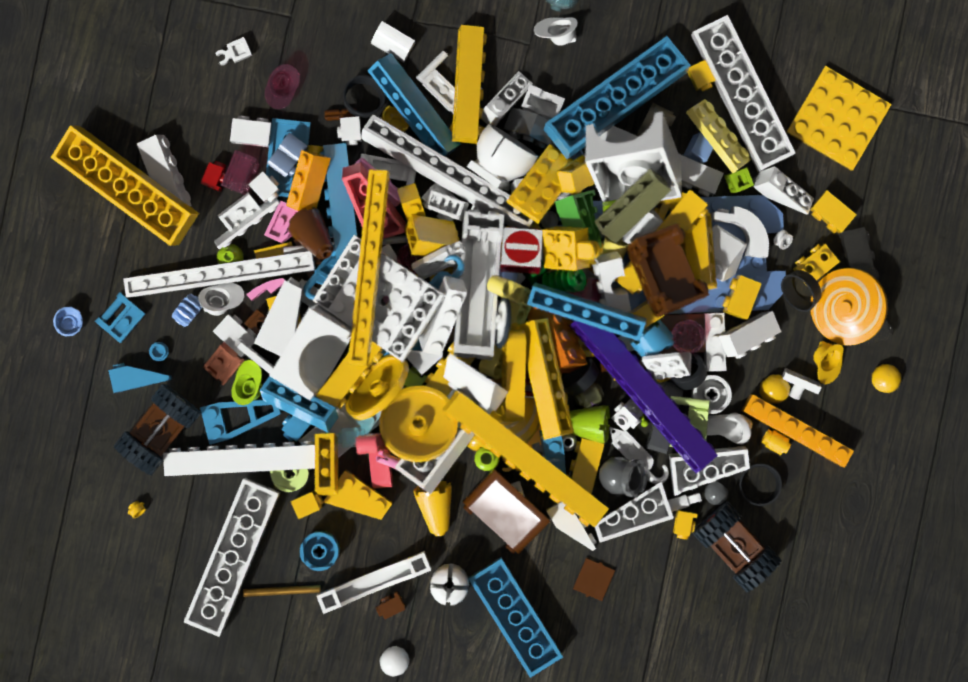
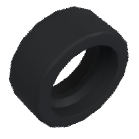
[671,351,707,390]

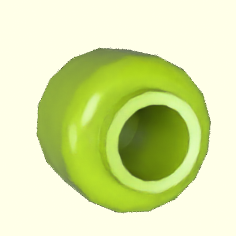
[475,447,500,471]

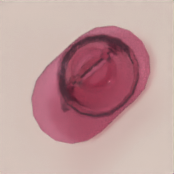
[264,64,300,109]

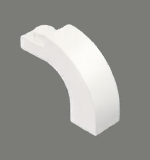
[711,206,769,258]

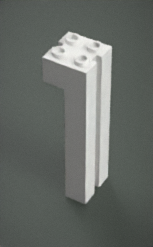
[453,209,504,360]

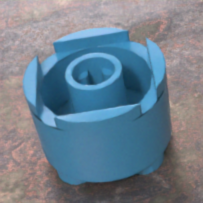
[629,319,675,357]
[300,531,340,571]

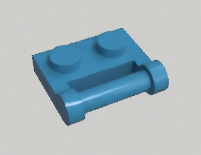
[95,292,146,343]

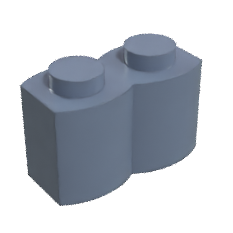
[267,133,309,178]

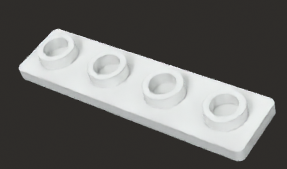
[214,193,280,249]

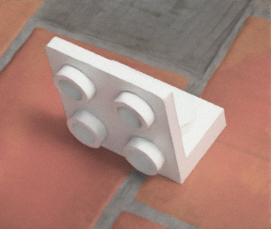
[642,352,692,380]

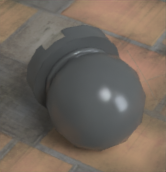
[599,456,648,498]

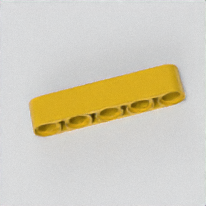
[501,329,526,422]

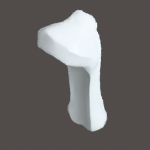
[707,413,752,444]

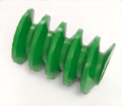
[542,269,586,293]

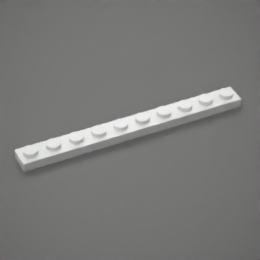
[124,251,315,298]

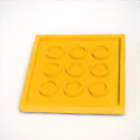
[786,66,892,171]

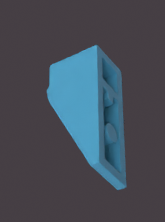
[108,363,173,393]
[539,430,566,475]

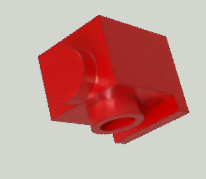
[201,161,227,192]

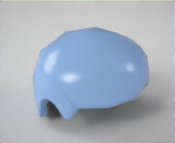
[53,306,83,336]

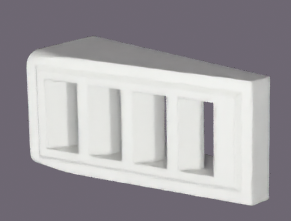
[424,189,469,221]

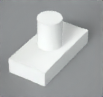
[782,368,821,400]

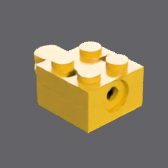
[542,226,601,271]

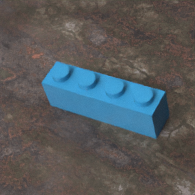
[260,376,338,433]

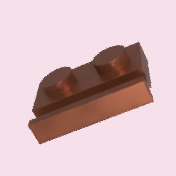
[203,342,245,386]

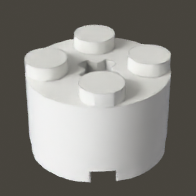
[691,375,732,414]

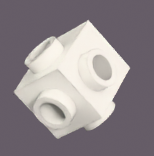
[612,399,643,431]

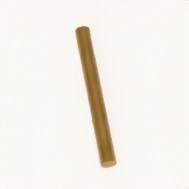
[243,585,321,597]

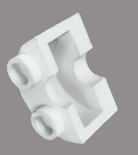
[521,85,565,120]

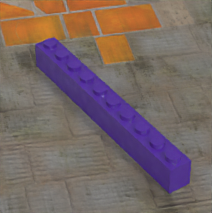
[570,320,718,473]

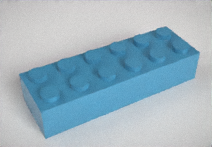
[469,557,563,678]

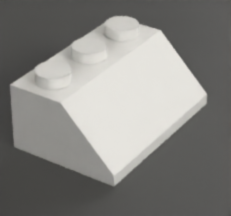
[444,354,508,411]

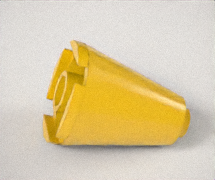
[413,481,452,536]

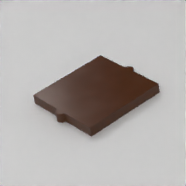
[573,558,615,601]

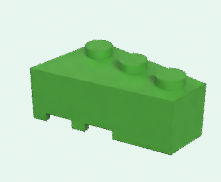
[555,190,602,248]

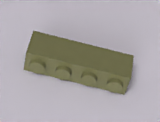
[595,169,672,243]

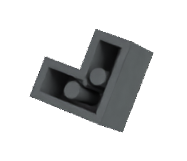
[504,108,555,149]

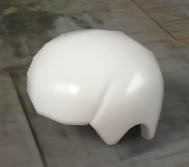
[380,646,409,677]

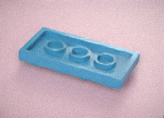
[266,118,311,197]

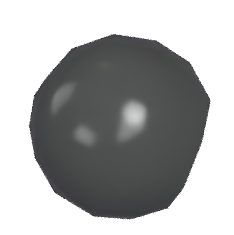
[704,481,729,505]

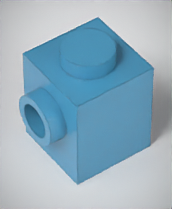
[281,415,311,442]

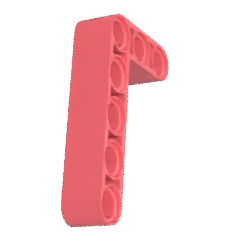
[356,432,393,489]

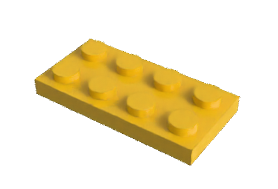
[506,144,573,224]

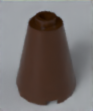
[287,207,334,259]

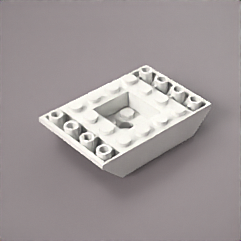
[313,235,445,362]

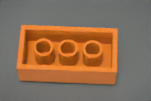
[527,306,588,373]

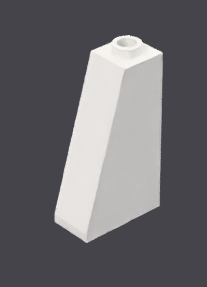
[254,279,303,356]

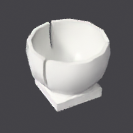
[467,124,538,191]

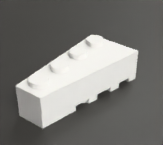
[669,446,750,496]
[594,482,673,543]

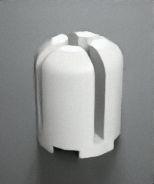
[430,564,469,605]

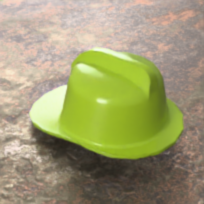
[231,360,263,405]

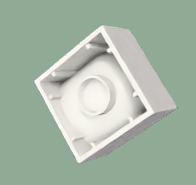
[586,112,682,202]
[269,304,352,400]

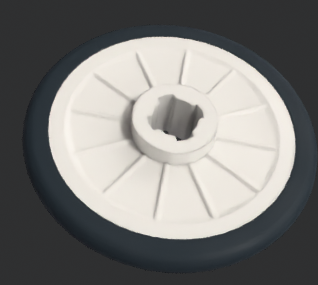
[495,297,511,348]

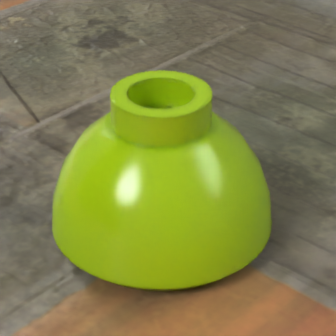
[217,244,243,264]

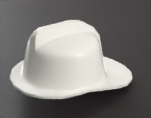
[534,17,578,45]
[198,283,245,316]

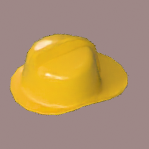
[813,341,843,384]

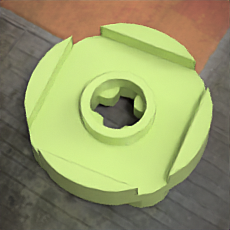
[270,469,309,492]

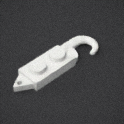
[609,427,669,484]

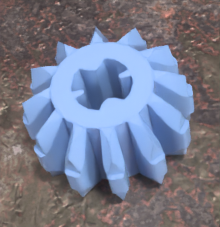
[172,294,202,327]

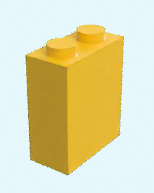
[405,214,460,257]

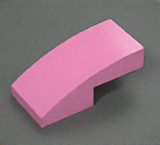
[246,278,286,301]

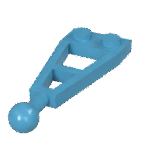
[200,400,281,445]

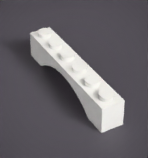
[316,551,432,614]

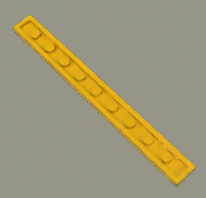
[348,170,390,366]

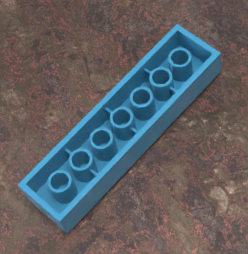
[544,36,691,159]

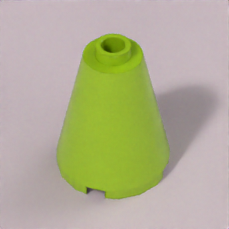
[569,405,610,444]

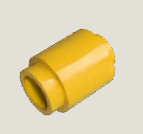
[761,429,791,455]

